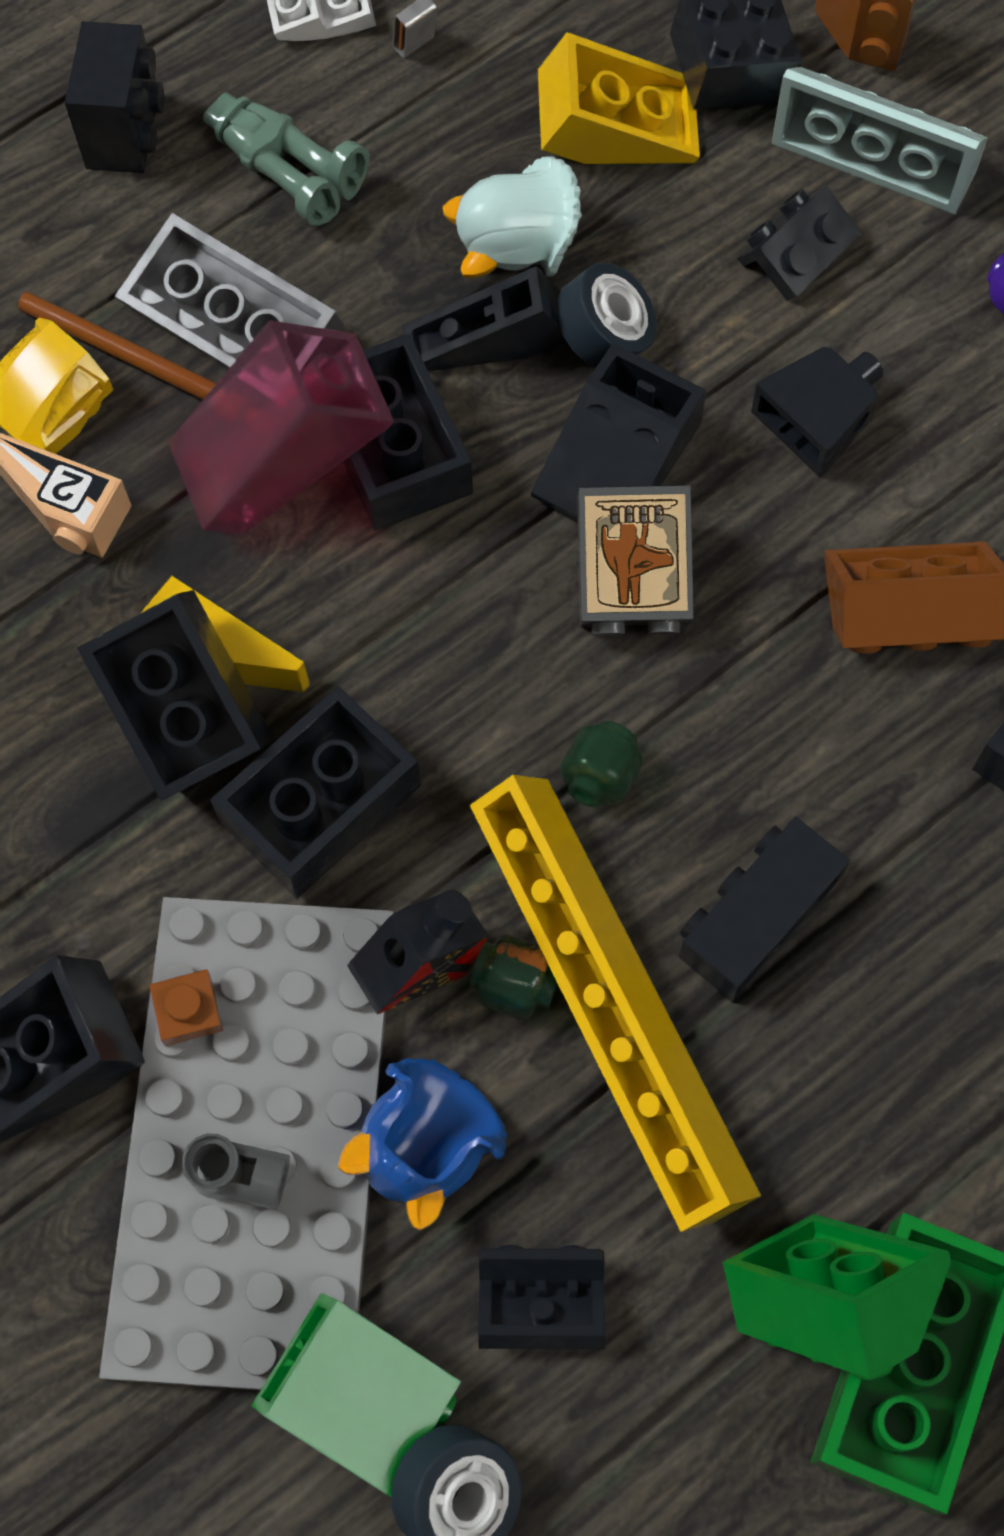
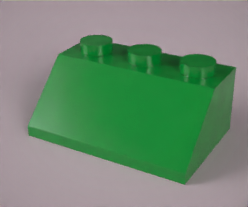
[723,1214,951,1380]

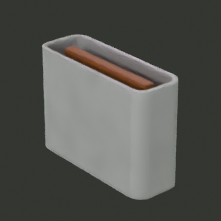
[392,0,437,58]

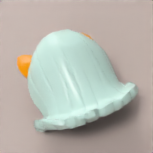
[442,156,582,278]

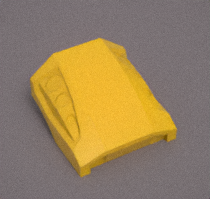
[0,317,113,454]

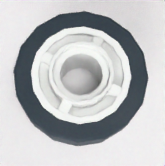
[556,263,657,367]
[391,1424,521,1536]

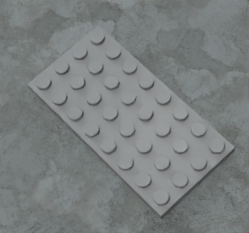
[99,897,394,1391]

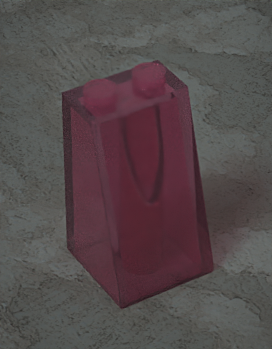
[168,320,394,533]

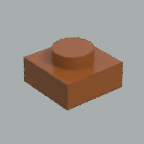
[149,969,224,1047]

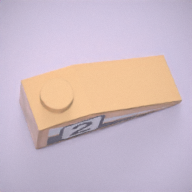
[0,433,132,558]

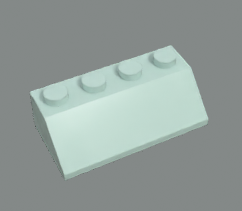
[771,67,988,214]

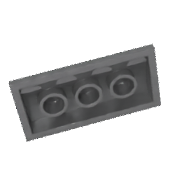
[115,213,345,400]

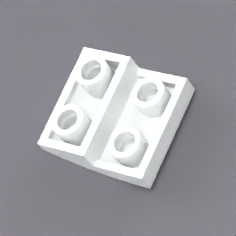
[267,0,376,41]

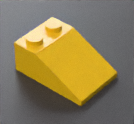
[538,32,700,164]

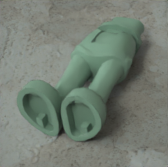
[203,93,370,225]

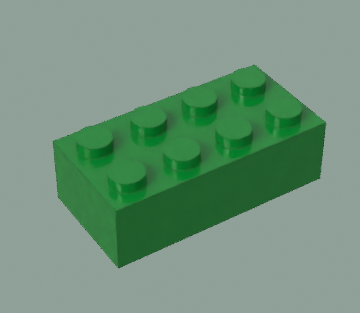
[810,1212,1004,1515]

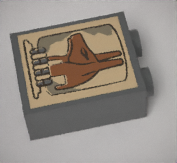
[577,486,693,636]

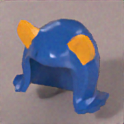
[337,1058,507,1231]

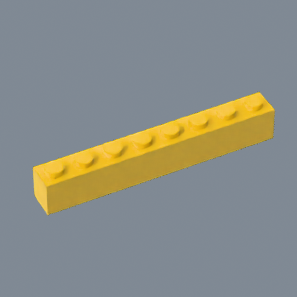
[470,775,761,1232]

